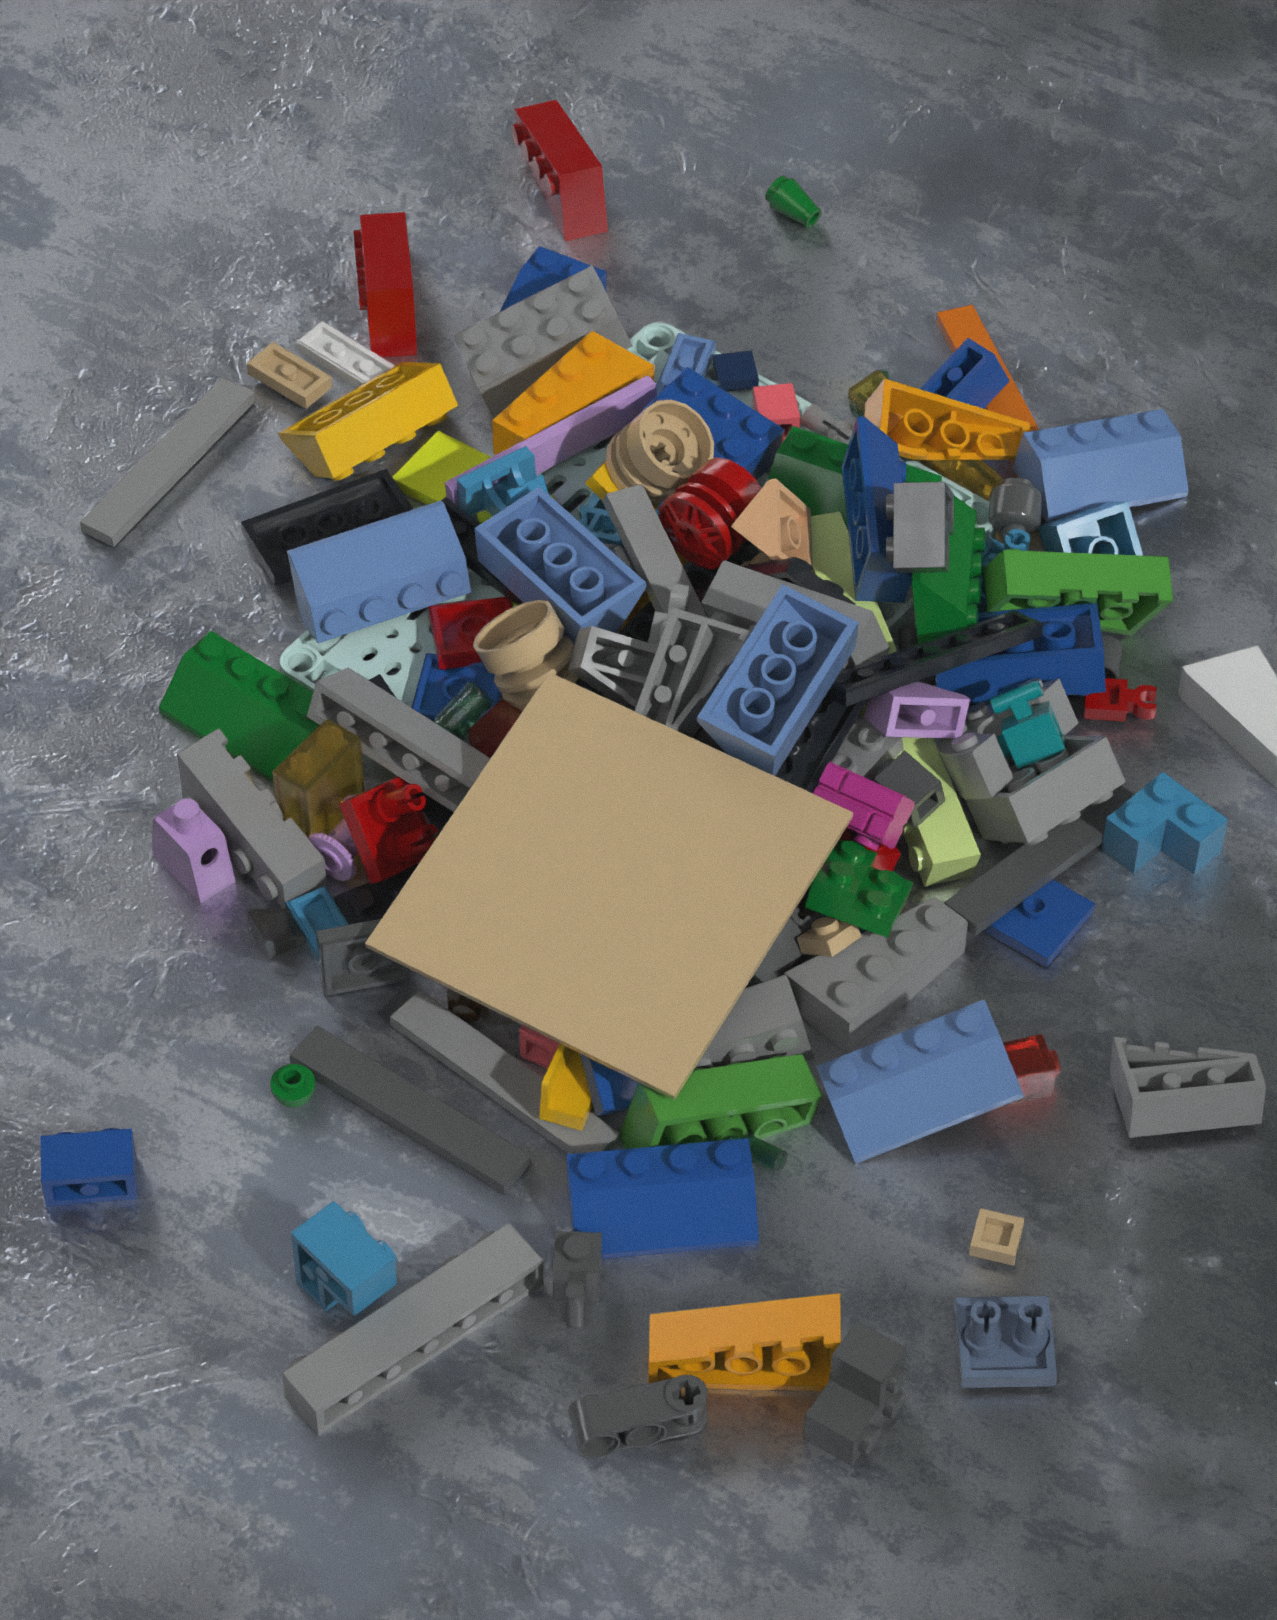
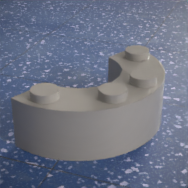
[937,677,1078,800]

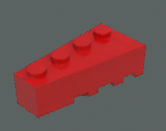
[511,99,608,242]
[353,212,417,358]

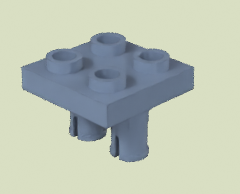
[954,1296,1057,1388]

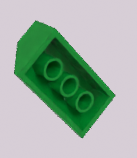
[767,426,942,530]
[912,479,986,644]
[159,630,341,791]

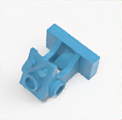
[457,446,548,517]

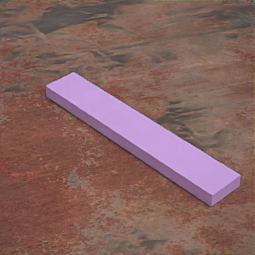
[445,375,657,507]

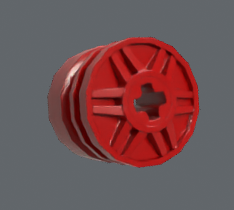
[659,457,762,569]

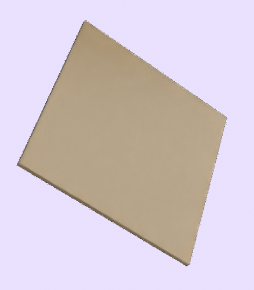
[365,672,853,1100]

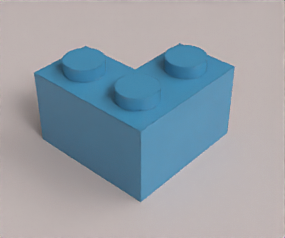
[1101,772,1228,874]
[291,1201,397,1316]

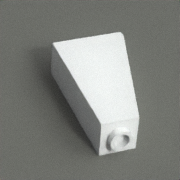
[1178,645,1277,788]

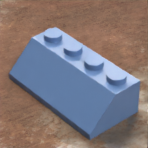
[1013,409,1189,522]
[475,486,646,646]
[287,501,471,643]
[697,584,859,776]
[817,999,1024,1164]

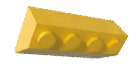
[278,362,458,481]

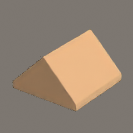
[731,478,812,566]

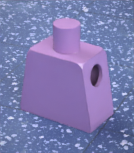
[152,798,235,904]

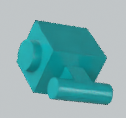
[990,680,1065,769]

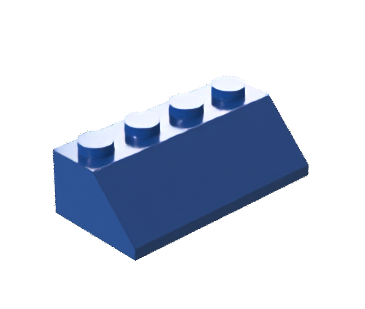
[842,417,913,603]
[935,603,1106,703]
[566,1138,759,1259]

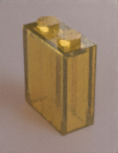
[272,718,365,838]

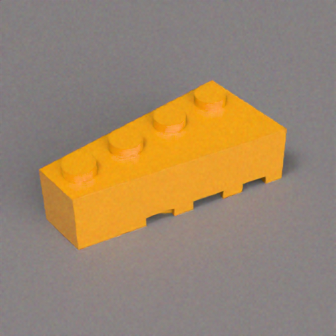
[492,331,655,455]
[648,1293,841,1391]

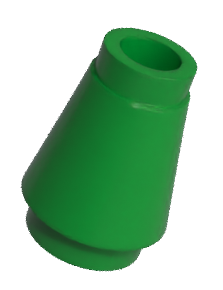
[765,176,822,228]

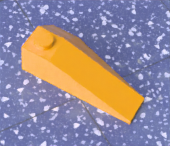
[864,378,1030,460]

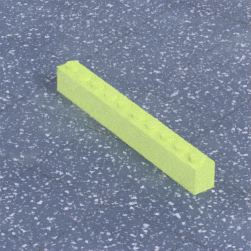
[811,511,981,886]

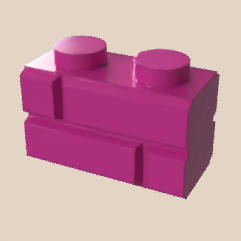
[813,762,915,851]

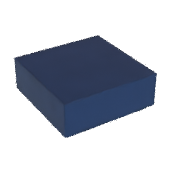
[713,350,759,391]

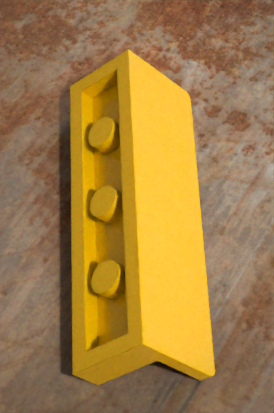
[539,1044,593,1131]

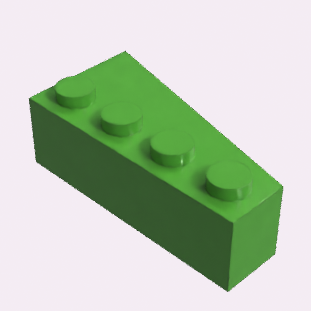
[984,549,1173,636]
[620,1054,823,1149]

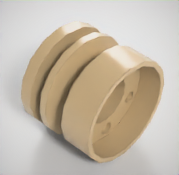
[606,399,714,506]
[473,600,579,710]

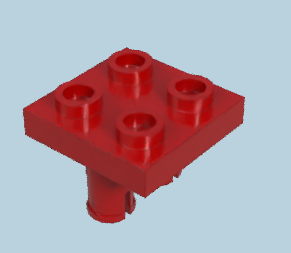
[339,776,439,884]

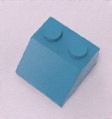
[1038,501,1143,556]

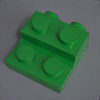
[805,839,914,938]

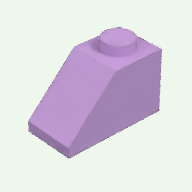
[864,681,970,739]

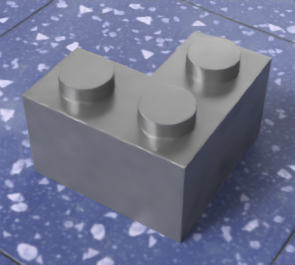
[886,482,954,573]

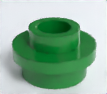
[270,1064,316,1107]

